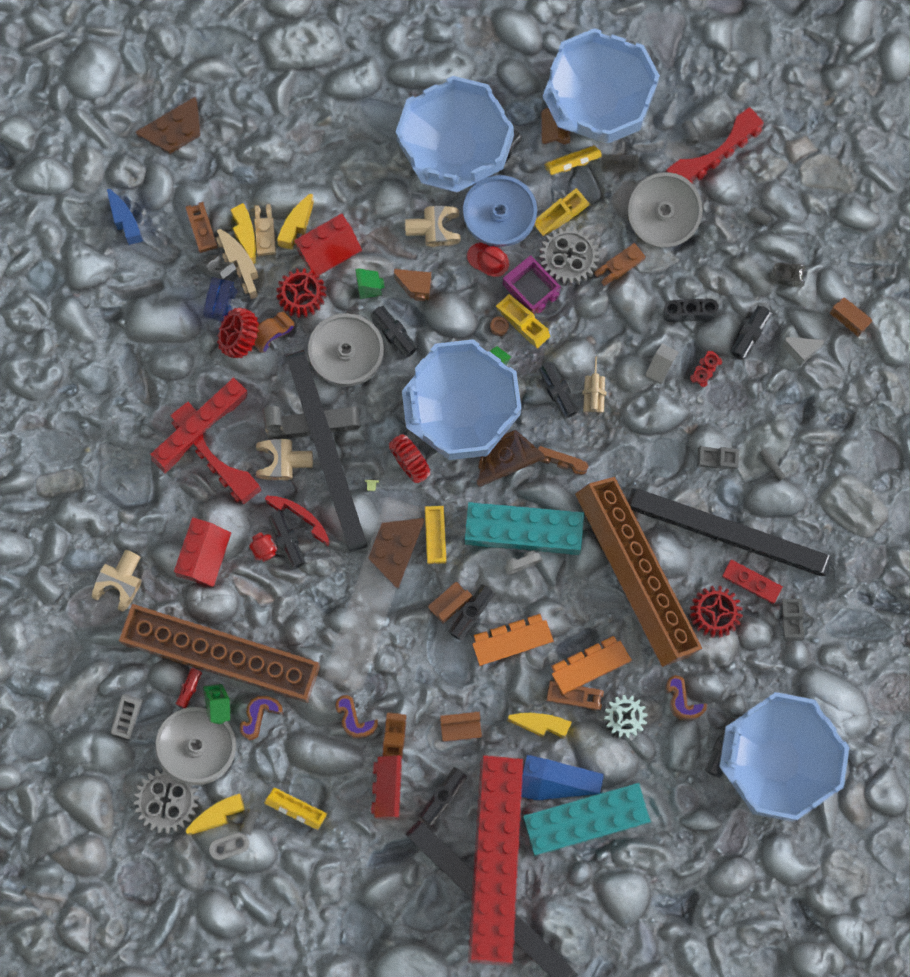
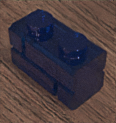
[203,277,237,321]

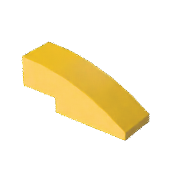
[535,188,590,236]
[277,194,314,250]
[230,203,256,264]
[496,294,551,348]
[507,713,572,739]
[186,793,245,835]

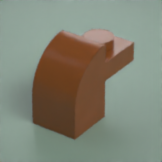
[382,713,407,757]

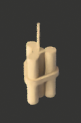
[582,356,607,413]

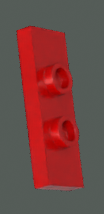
[722,559,783,604]

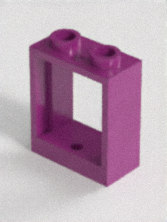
[502,255,561,314]

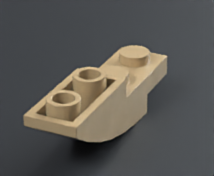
[216,229,259,299]

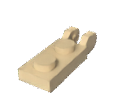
[255,204,276,256]

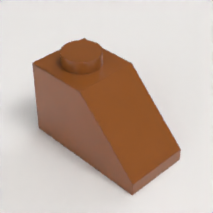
[394,269,431,301]

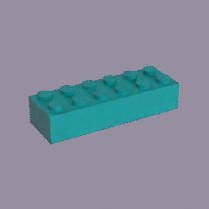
[465,502,584,555]
[523,783,651,857]

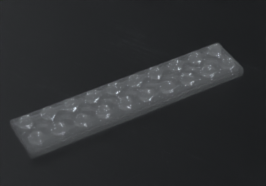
[324,497,423,691]

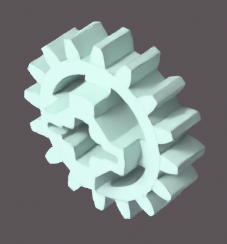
[604,695,648,739]

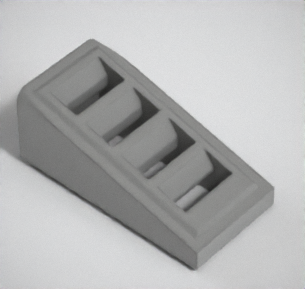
[110,694,143,739]

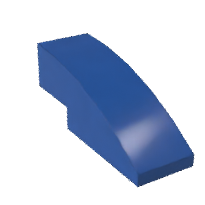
[107,189,143,245]

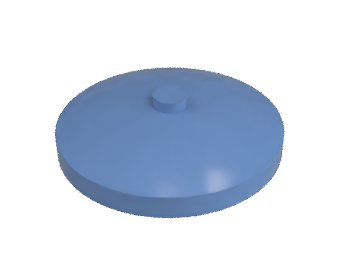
[463,175,537,247]

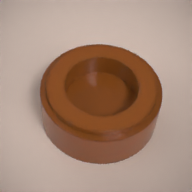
[490,316,509,336]

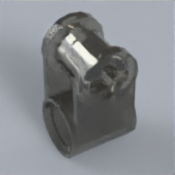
[769,262,806,287]

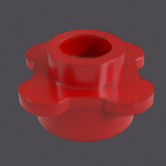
[700,351,722,373]
[691,365,713,387]

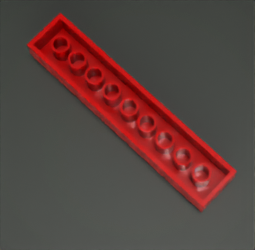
[468,755,523,966]

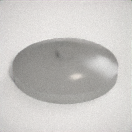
[628,172,703,248]
[308,313,384,387]
[155,707,236,785]

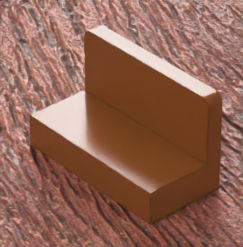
[542,108,570,145]
[829,297,872,337]
[428,582,472,624]
[440,712,482,742]

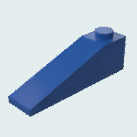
[521,755,604,801]

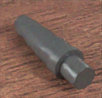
[759,448,786,481]

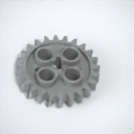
[539,227,600,286]
[134,769,200,834]

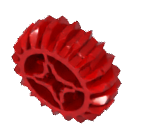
[276,268,327,318]
[217,308,259,359]
[389,434,430,483]
[690,586,743,638]

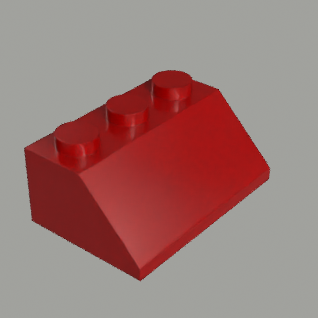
[294,213,362,276]
[174,517,232,588]
[371,755,402,820]

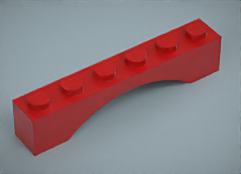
[666,107,764,184]
[150,377,247,473]
[170,402,261,505]

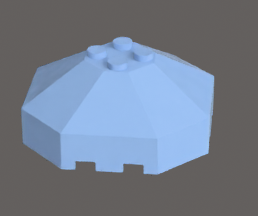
[542,28,660,144]
[396,76,514,193]
[402,339,521,460]
[720,692,849,822]

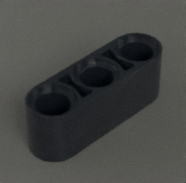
[662,298,719,322]

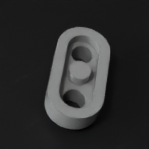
[504,551,543,575]
[209,833,250,860]

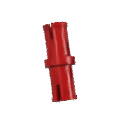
[175,668,202,709]

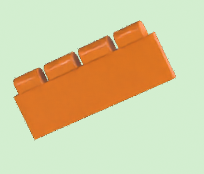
[472,614,554,666]
[551,636,632,695]

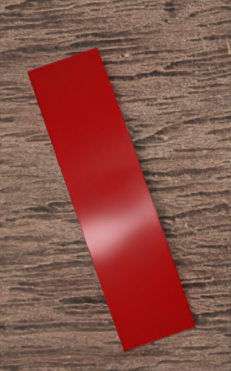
[265,496,330,547]

